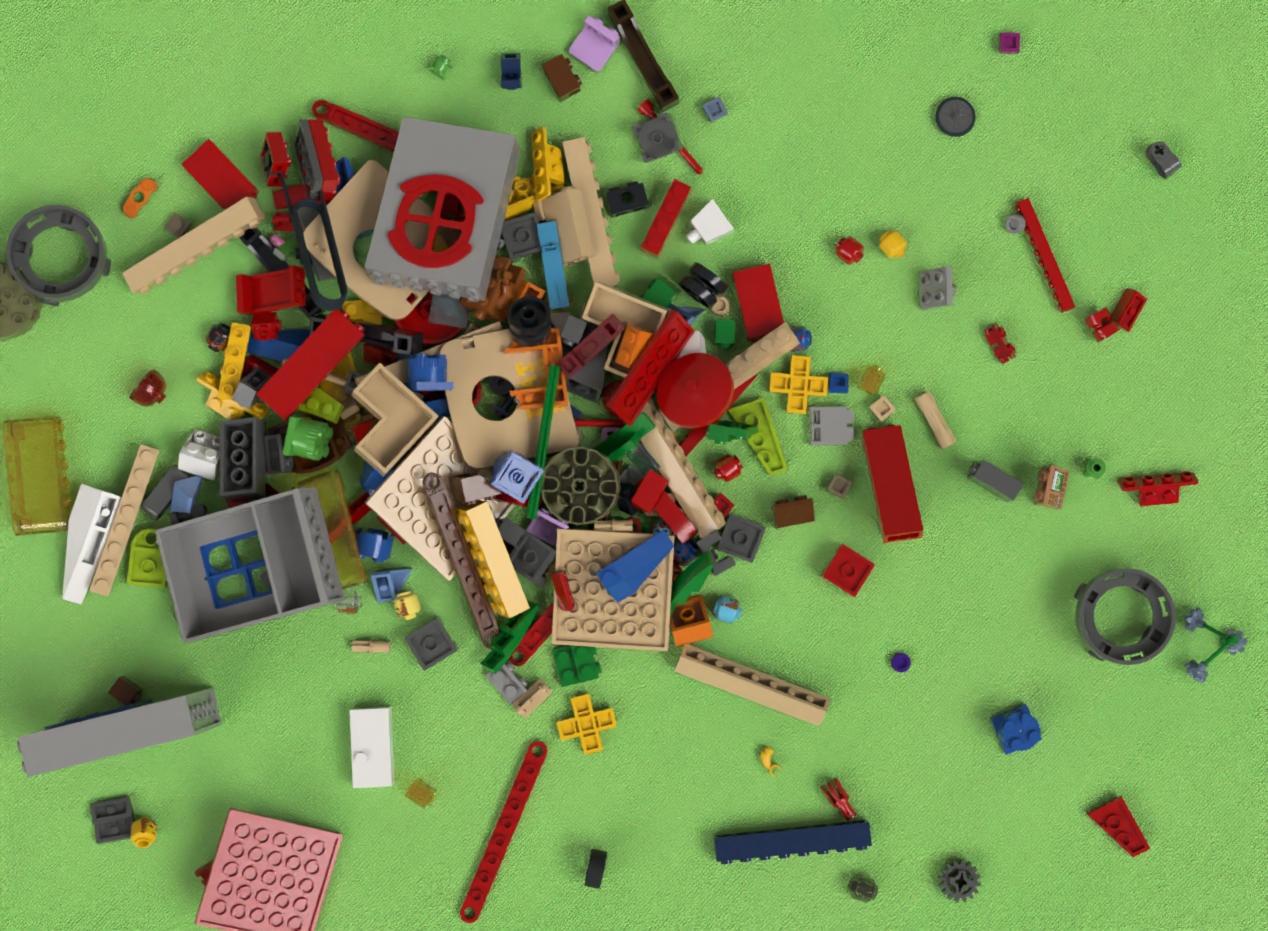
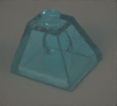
[428,293,469,329]

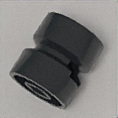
[488,376,514,397]

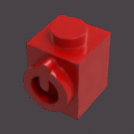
[251,312,282,341]

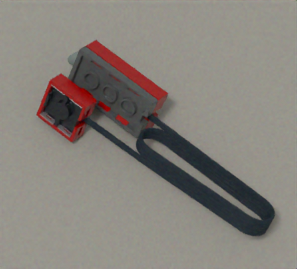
[260,119,347,311]

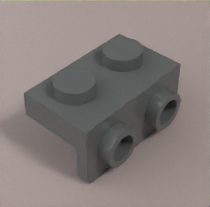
[264,434,294,474]

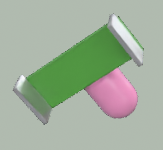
[269,233,298,261]

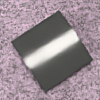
[91,797,135,844]

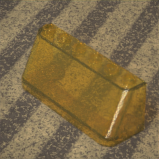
[3,417,72,536]
[292,470,369,590]

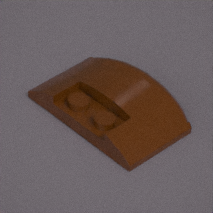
[268,413,352,474]

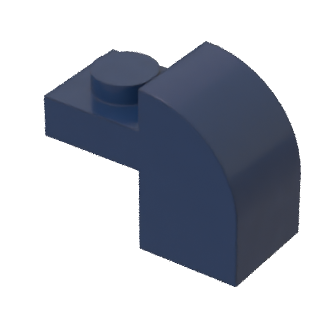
[501,53,522,90]

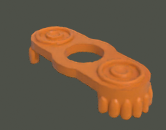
[123,178,158,218]

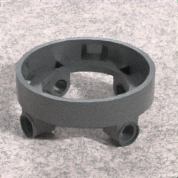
[6,205,111,306]
[1074,569,1176,665]

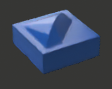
[828,373,848,394]

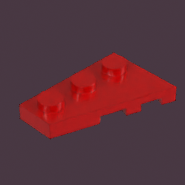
[1087,796,1151,857]

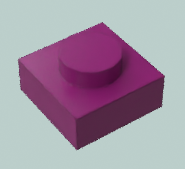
[999,33,1020,54]

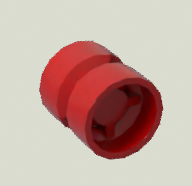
[1084,307,1120,343]

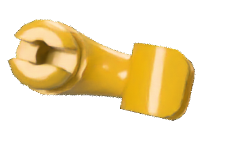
[760,746,781,776]

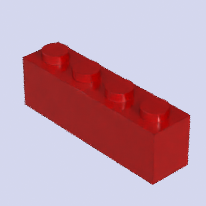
[641,179,691,259]

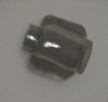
[847,875,878,903]

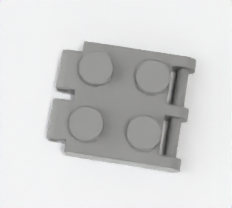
[808,406,854,445]

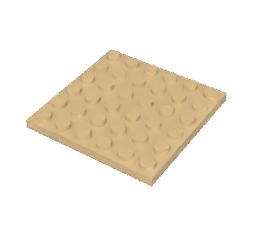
[364,416,515,581]
[552,528,675,651]

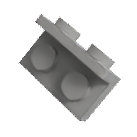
[485,661,528,705]

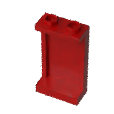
[181,139,259,210]
[732,264,784,343]
[236,265,306,315]

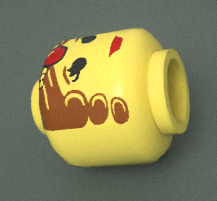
[393,590,421,620]

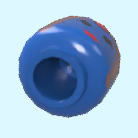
[790,326,812,352]
[673,539,698,567]

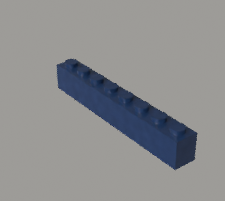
[714,820,872,864]

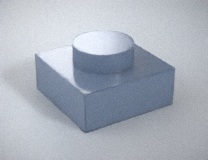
[702,97,728,123]

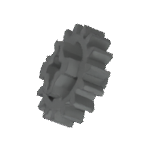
[938,859,981,903]

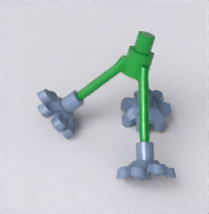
[1184,607,1248,683]

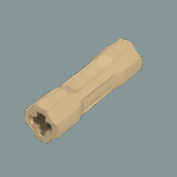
[915,391,957,449]

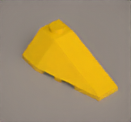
[504,175,564,222]

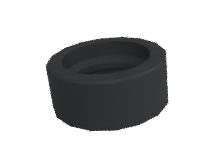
[584,849,607,889]

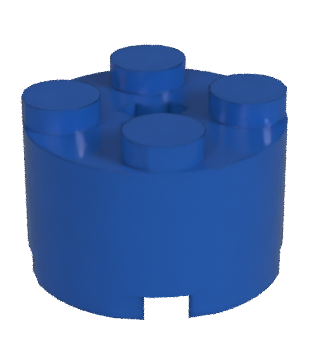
[352,527,394,562]

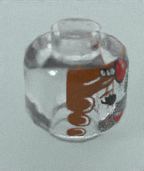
[333,589,362,615]

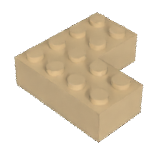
[582,281,671,377]
[351,363,439,477]

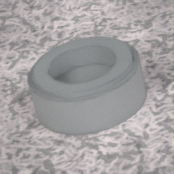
[1005,214,1026,234]

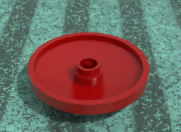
[393,291,468,346]
[657,353,734,428]

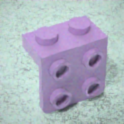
[569,15,620,72]
[526,508,570,547]

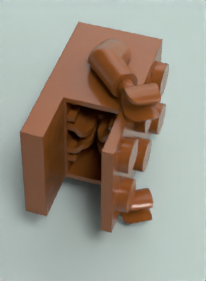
[459,255,527,323]

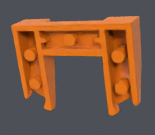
[505,328,568,410]

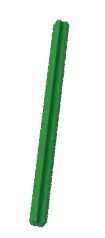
[526,365,560,519]

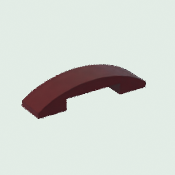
[556,313,626,379]

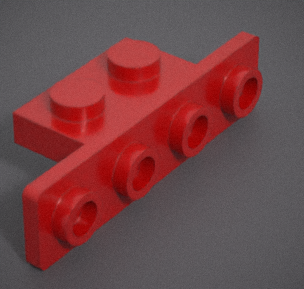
[1117,471,1199,506]

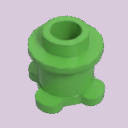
[428,55,452,80]
[1083,458,1106,479]

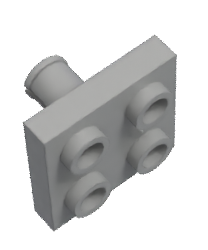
[920,266,957,310]

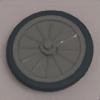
[935,97,976,137]

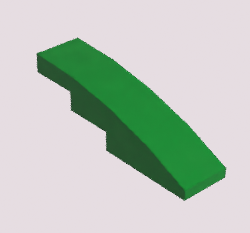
[670,551,714,617]
[480,600,538,674]

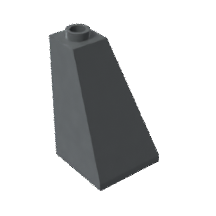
[565,321,607,404]

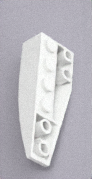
[62,483,121,604]

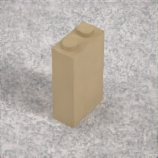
[542,187,595,266]

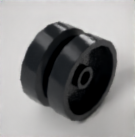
[679,262,728,309]
[507,296,551,347]

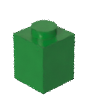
[715,320,735,349]

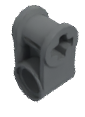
[1145,141,1182,179]

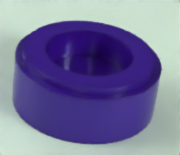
[891,653,911,672]

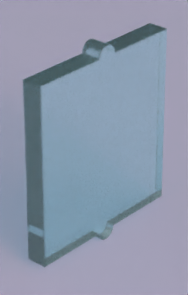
[625,442,661,476]

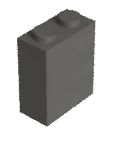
[967,460,1024,502]

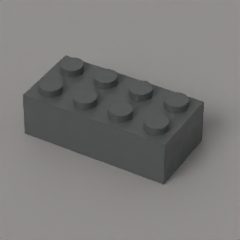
[220,417,266,501]

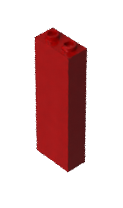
[256,309,366,421]
[862,425,924,543]

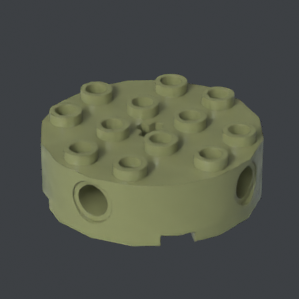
[0,263,42,341]
[541,447,621,525]

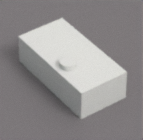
[350,706,395,788]

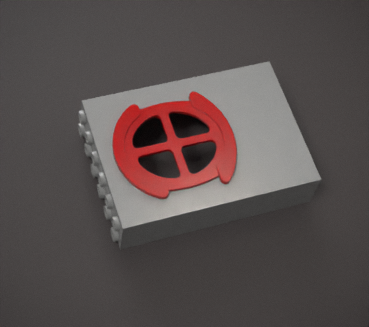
[364,117,521,302]

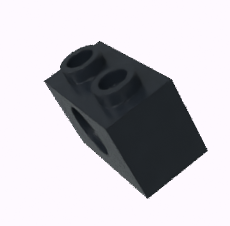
[606,181,649,218]

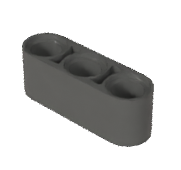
[141,465,191,520]

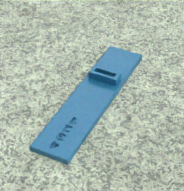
[537,221,569,309]

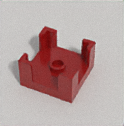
[820,544,875,597]

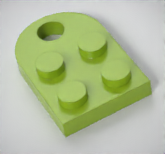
[127,529,167,588]

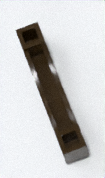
[608,0,679,113]

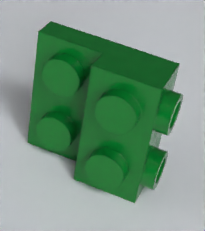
[706,420,758,445]
[552,645,602,687]

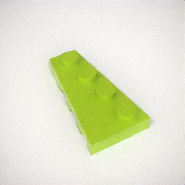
[297,387,345,424]
[728,397,789,476]

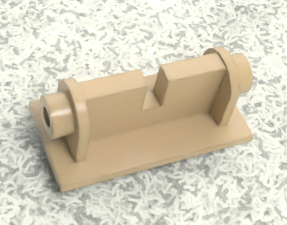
[512,678,553,718]

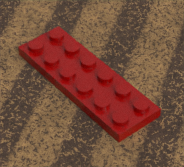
[606,309,695,426]

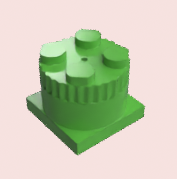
[282,416,333,461]

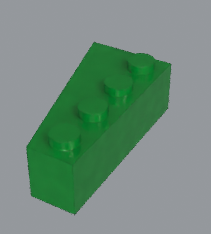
[613,277,681,340]

